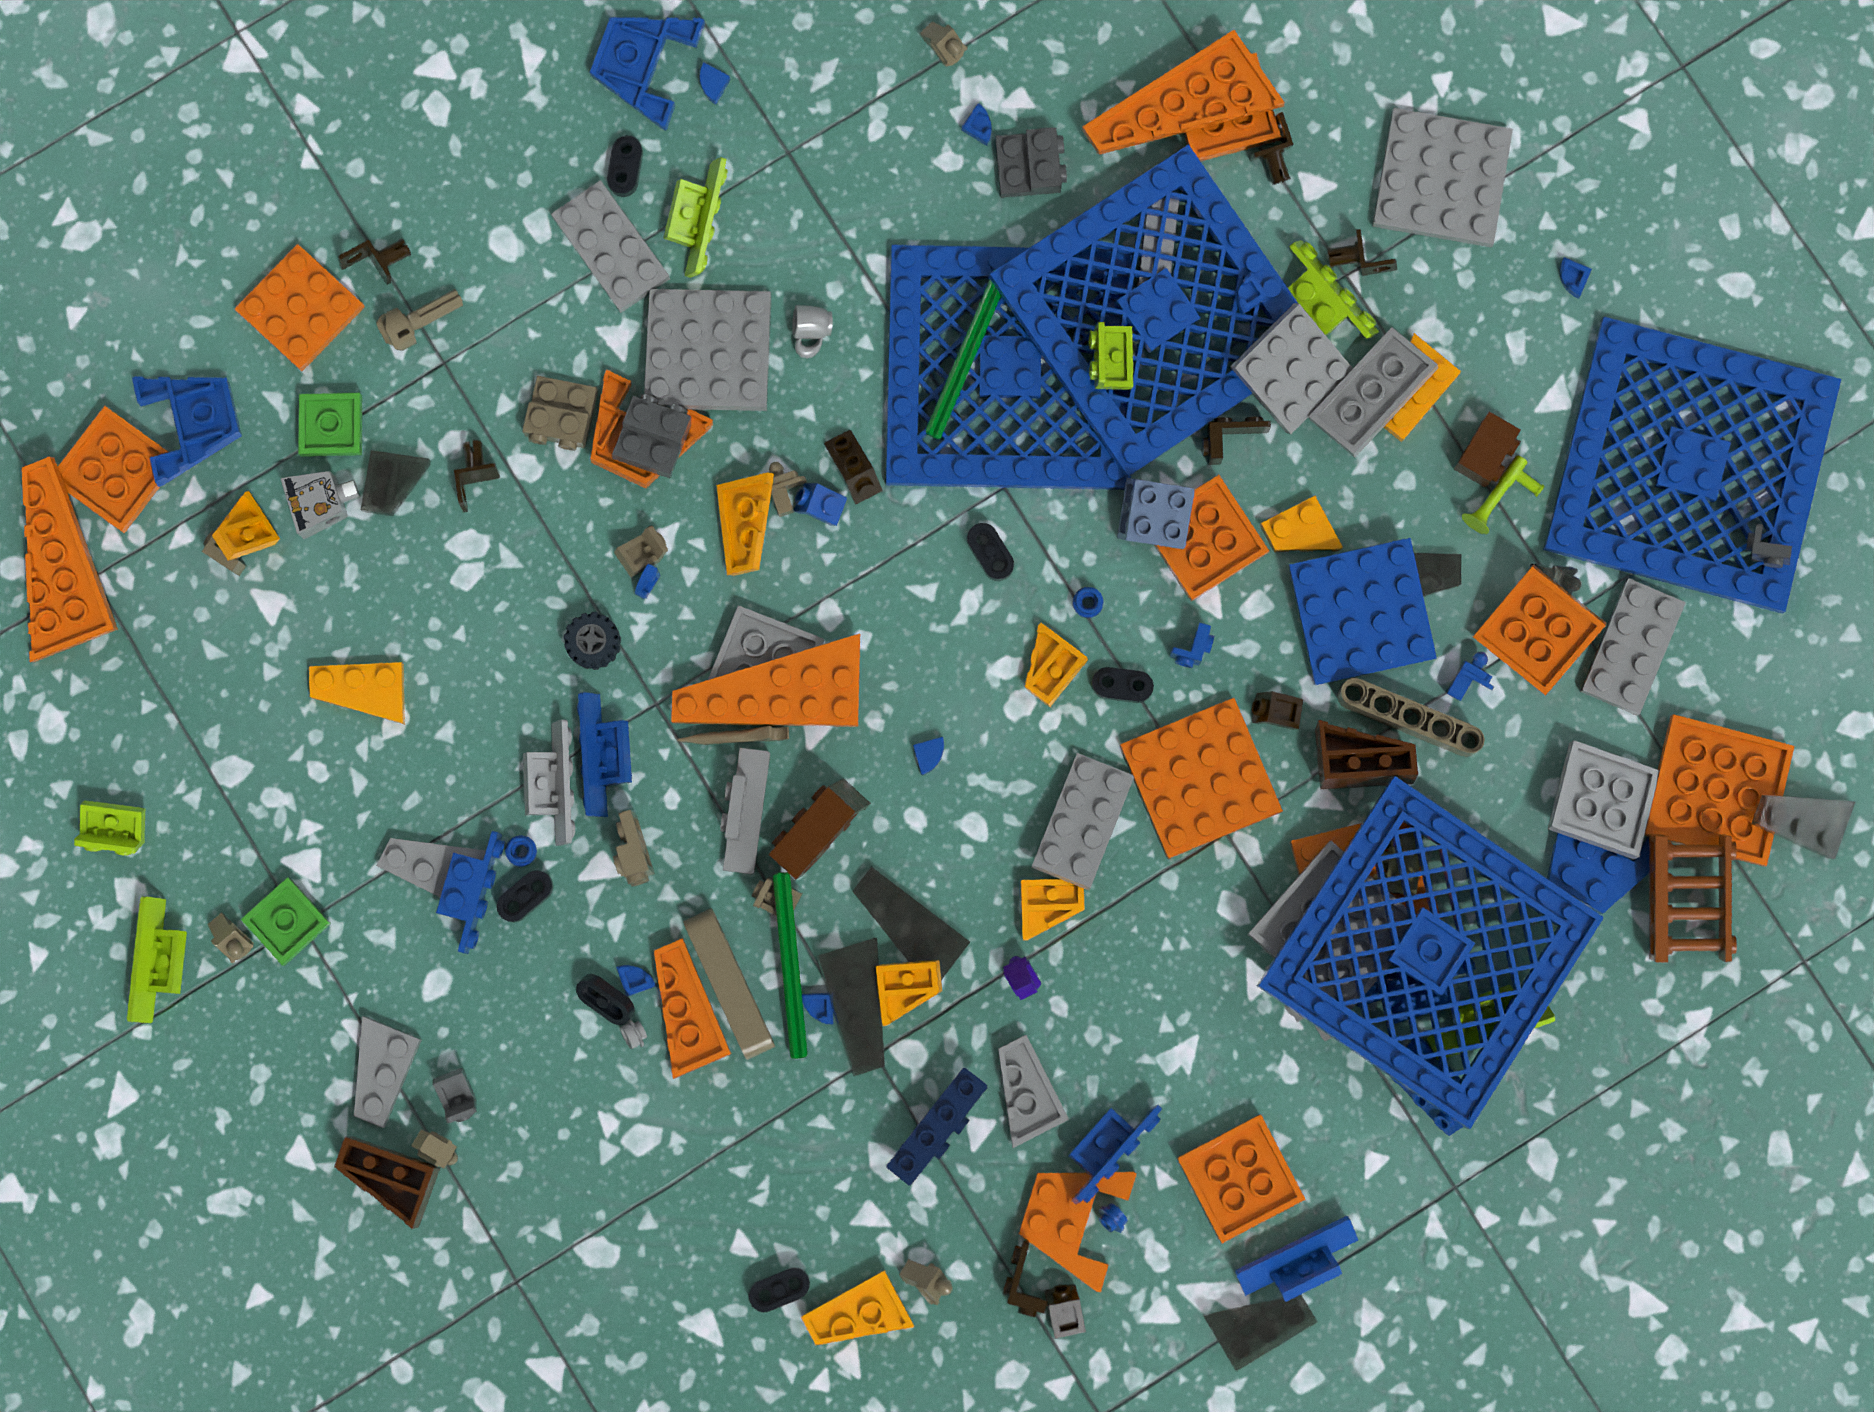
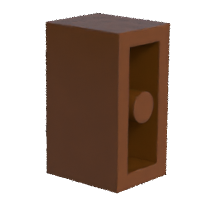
[1454,411,1521,488]

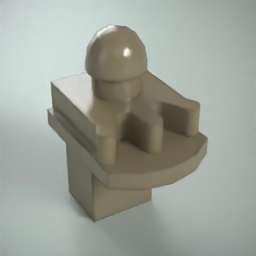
[919,21,967,67]
[769,462,807,517]
[207,913,254,963]
[411,1129,458,1168]
[899,1259,953,1305]

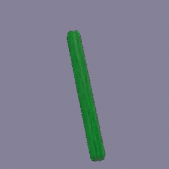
[926,269,1001,439]
[773,872,808,1059]

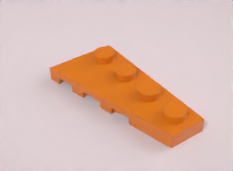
[654,938,732,1079]

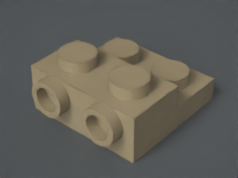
[522,376,598,451]
[613,810,655,887]

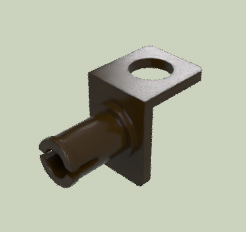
[1250,112,1294,185]
[1328,229,1397,276]
[338,238,411,285]
[454,440,500,512]

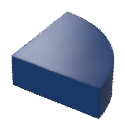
[700,62,731,105]
[962,103,992,146]
[1559,257,1592,299]
[1237,272,1269,315]
[635,563,661,600]
[913,737,944,775]
[616,965,657,997]
[802,993,834,1024]

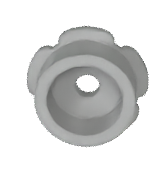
[620,1019,647,1049]

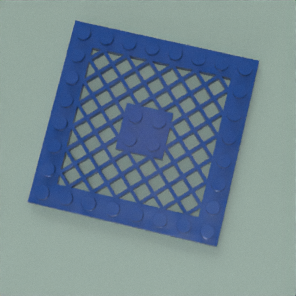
[988,144,1298,478]
[886,245,1134,490]
[1543,317,1841,613]
[1257,776,1604,1129]

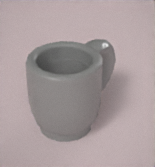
[792,305,833,359]

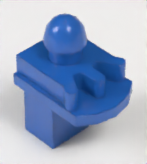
[1446,652,1494,701]

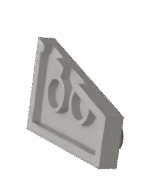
[376,838,486,897]
[354,1016,422,1128]
[998,1035,1069,1148]

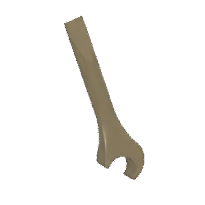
[677,726,789,745]

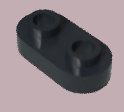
[607,135,643,197]
[967,523,1014,581]
[1092,667,1154,703]
[497,870,553,922]
[576,974,635,1025]
[749,1267,810,1313]

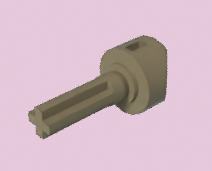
[376,289,463,351]

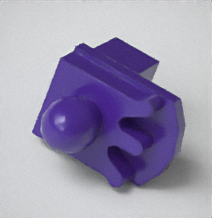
[1003,956,1042,1000]

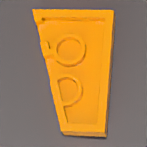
[309,662,405,725]

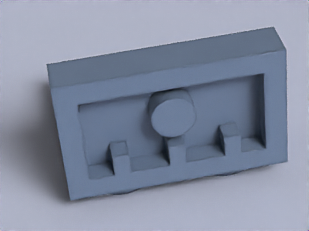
[1117,478,1195,549]

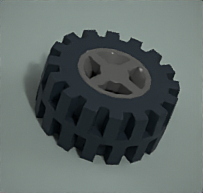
[564,612,621,670]

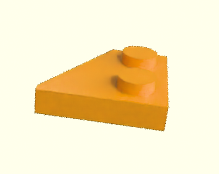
[212,491,280,561]
[1260,496,1343,552]
[1025,623,1088,707]
[1021,879,1084,941]
[876,960,942,1026]

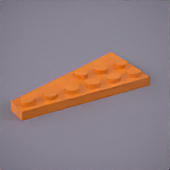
[1082,30,1285,155]
[22,456,118,662]
[671,633,860,727]

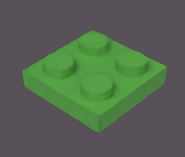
[298,393,362,457]
[241,877,331,966]

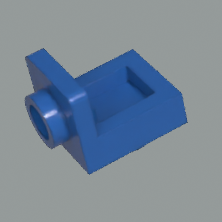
[794,483,847,526]
[1170,623,1215,668]

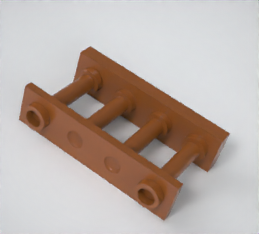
[1649,834,1737,962]

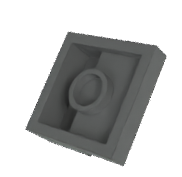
[996,127,1067,198]
[612,394,691,479]

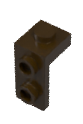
[1202,416,1271,465]
[824,430,883,504]
[1002,1240,1047,1317]

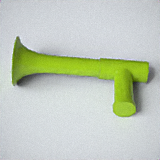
[1462,455,1545,535]

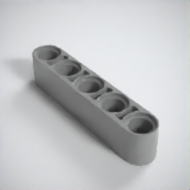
[1132,198,1179,334]

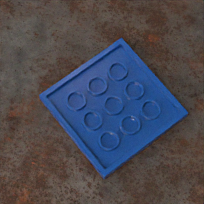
[1288,538,1437,685]

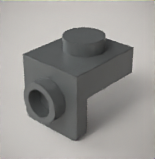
[1746,524,1792,568]
[433,1068,477,1123]

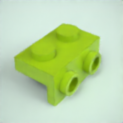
[1089,322,1133,389]
[74,800,146,856]

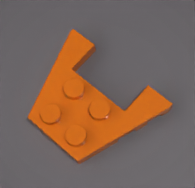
[590,370,713,489]
[1018,1172,1137,1292]

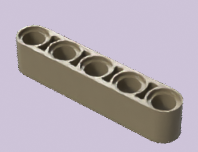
[1337,678,1485,757]
[683,908,775,1060]

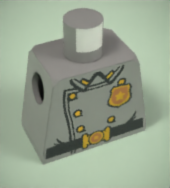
[281,471,360,539]

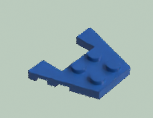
[590,17,705,130]
[132,376,242,487]
[1547,833,1649,914]

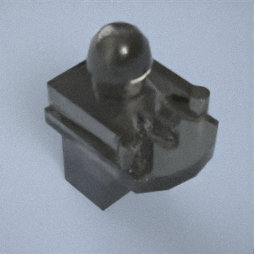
[1529,563,1582,595]

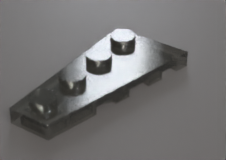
[852,867,970,981]
[816,937,885,1076]

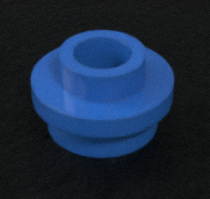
[1073,587,1104,618]
[505,835,537,867]
[1099,1203,1128,1233]

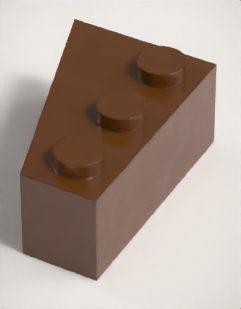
[1315,720,1418,790]
[769,778,871,880]
[334,1136,441,1229]

